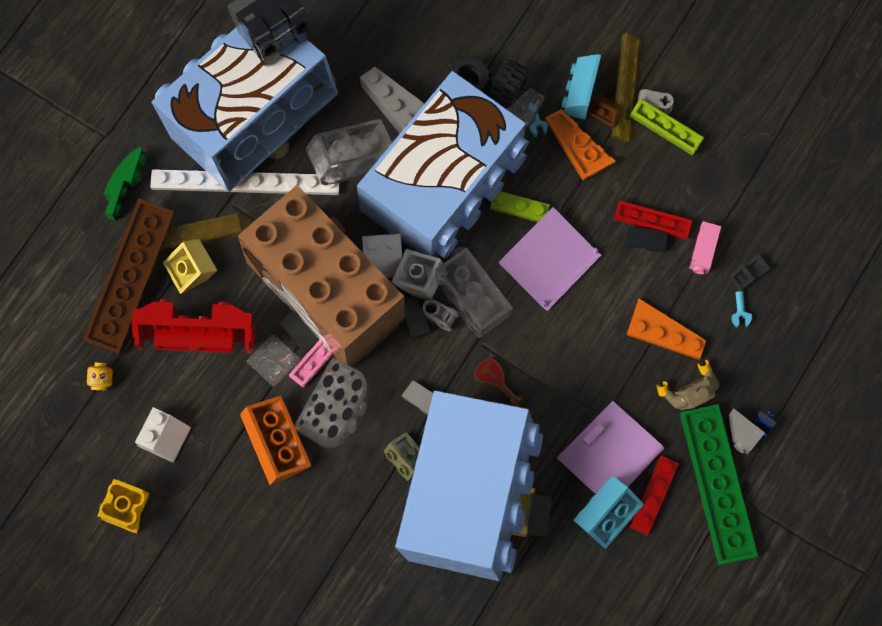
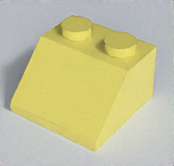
[163,239,217,294]

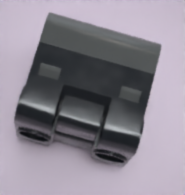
[227,0,313,67]

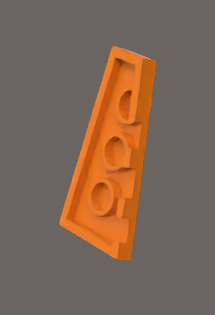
[545,109,616,181]
[627,299,706,360]

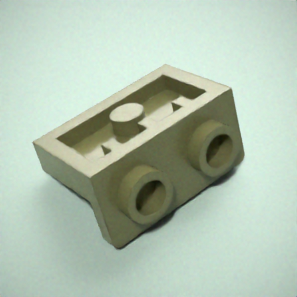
[384,432,420,481]

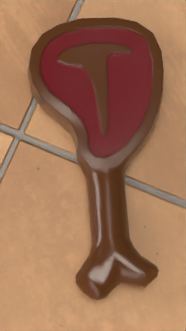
[474,358,524,407]

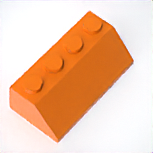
[240,396,311,485]

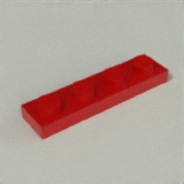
[614,200,692,240]
[630,456,679,536]

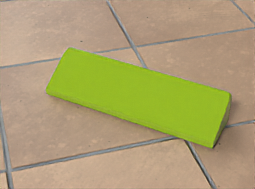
[630,98,704,155]

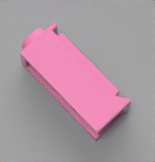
[689,221,721,274]

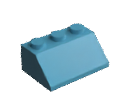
[562,54,601,120]
[574,475,644,549]

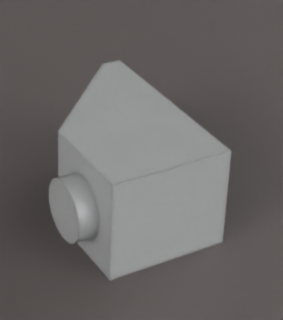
[728,409,765,454]

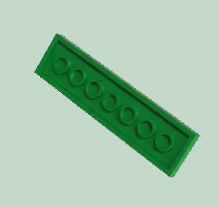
[680,404,758,566]

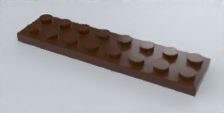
[83,199,175,354]

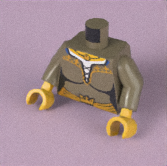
[657,360,719,410]

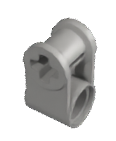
[638,89,674,115]
[422,299,460,332]

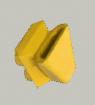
[97,479,150,533]

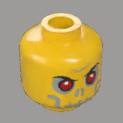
[87,362,113,390]

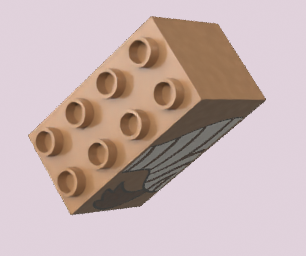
[238,185,405,372]

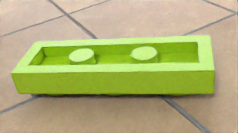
[490,191,550,222]

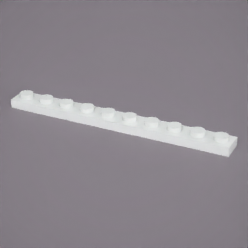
[151,170,340,195]

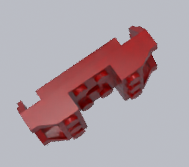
[132,300,257,354]

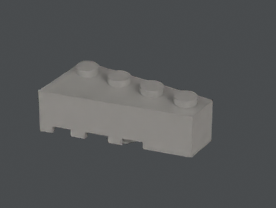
[360,67,424,134]

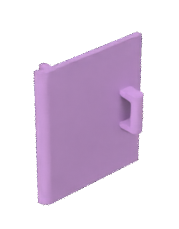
[498,207,601,311]
[557,401,664,494]

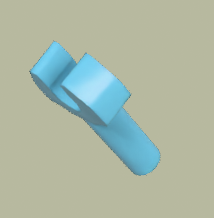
[528,103,548,137]
[731,291,752,327]

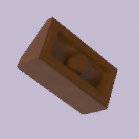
[587,95,626,128]

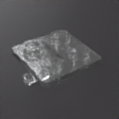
[247,335,300,387]

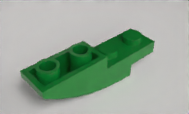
[104,147,146,221]

